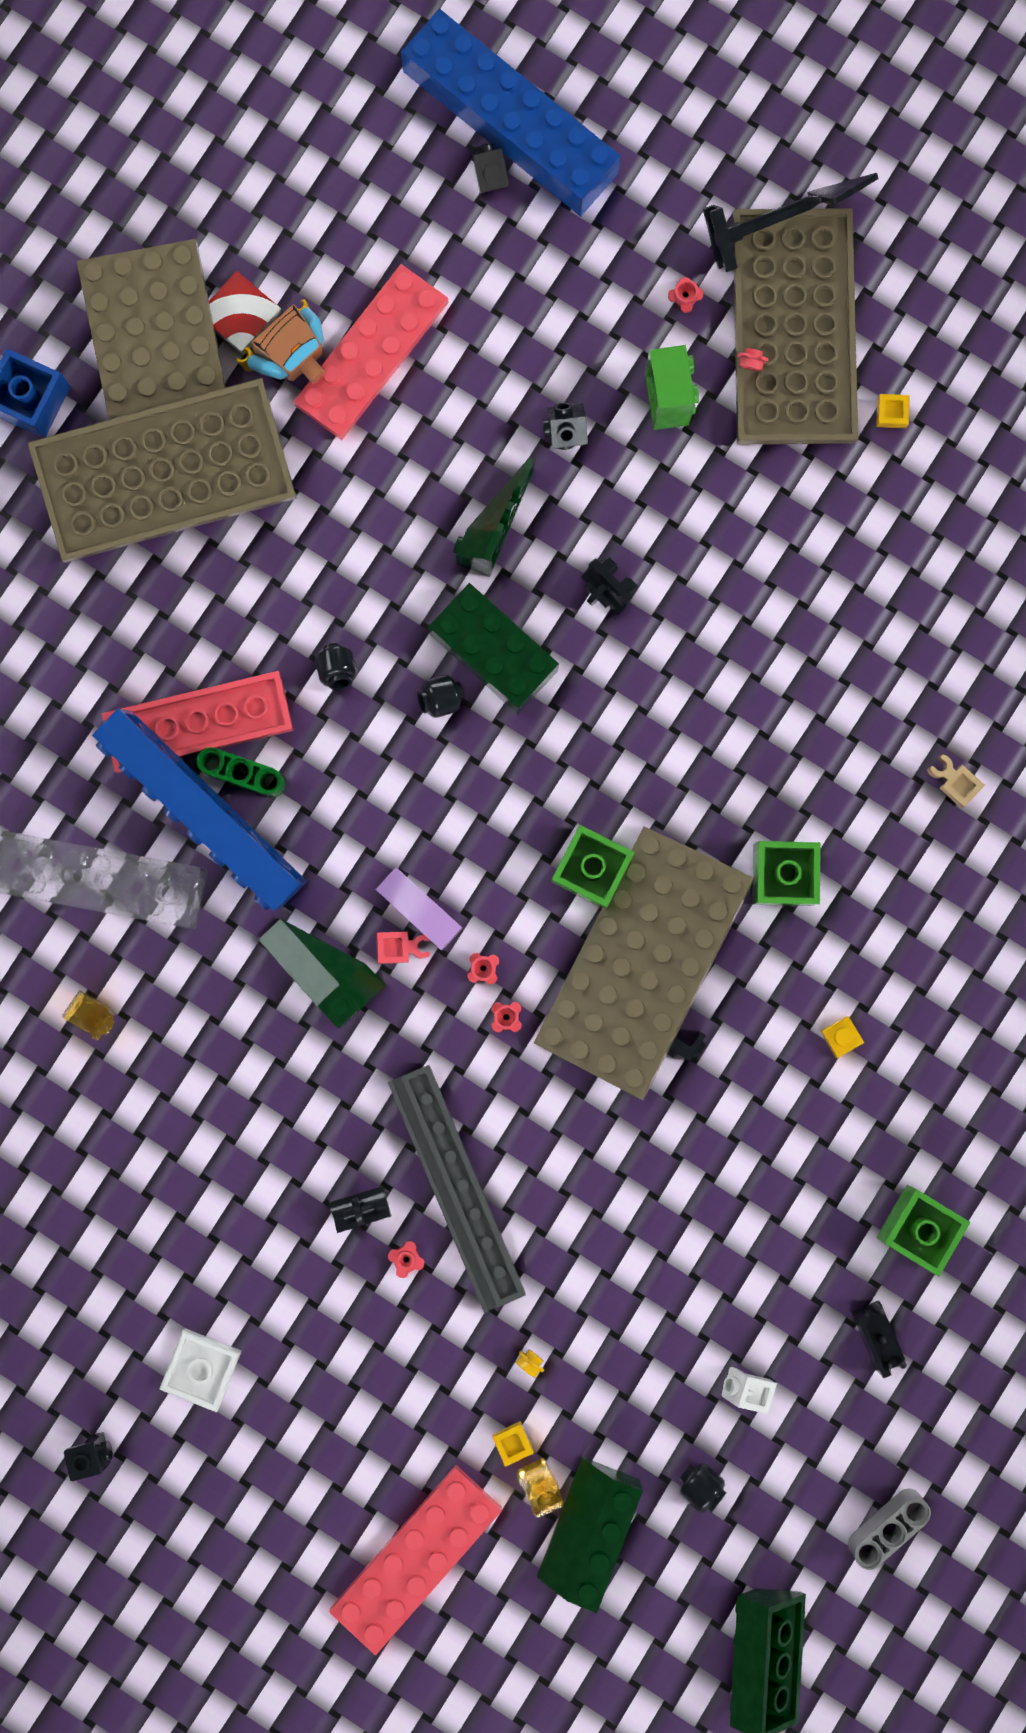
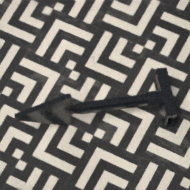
[703,173,879,272]

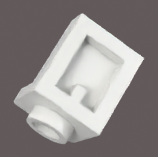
[722,1367,777,1414]

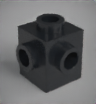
[543,403,588,450]

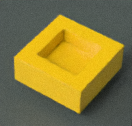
[876,394,910,428]
[820,1016,864,1058]
[492,1421,534,1467]

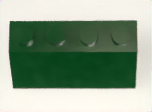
[537,1456,643,1613]
[730,1588,806,1733]

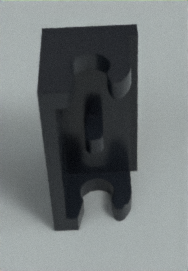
[851,1300,907,1379]

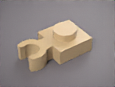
[927,754,985,808]

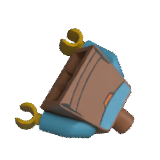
[236,299,326,384]

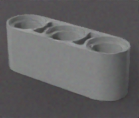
[848,1488,931,1570]

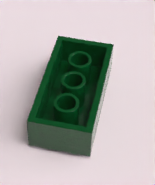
[428,582,559,714]

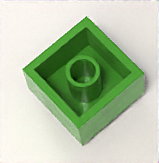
[645,345,699,430]
[551,825,635,909]
[752,841,821,906]
[876,1185,971,1277]

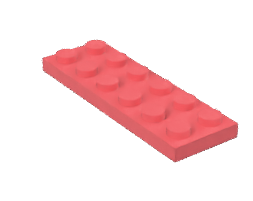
[294,264,449,440]
[102,671,294,773]
[329,1465,502,1656]

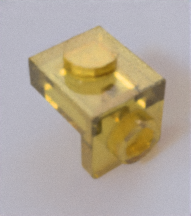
[62,990,115,1041]
[516,1458,564,1518]

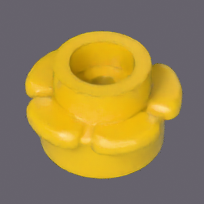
[515,1349,544,1378]

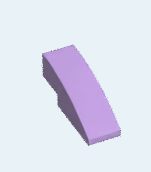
[376,867,463,950]

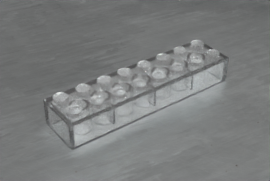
[0,830,208,929]

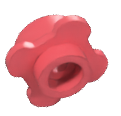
[668,277,703,313]
[737,348,769,371]
[467,953,499,985]
[491,1002,522,1032]
[388,1241,424,1278]

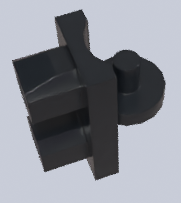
[581,557,638,615]
[328,1185,392,1233]

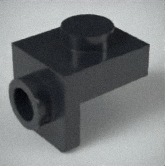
[470,143,509,193]
[667,1031,707,1061]
[64,1432,113,1481]

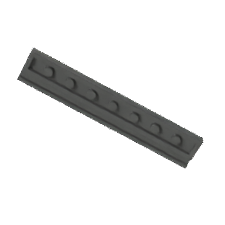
[388,1064,526,1313]

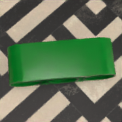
[197,747,286,798]

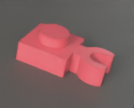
[376,932,430,964]

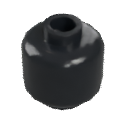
[315,643,357,690]
[417,675,464,718]
[679,1463,727,1513]

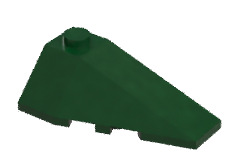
[453,457,535,577]
[258,919,386,1029]

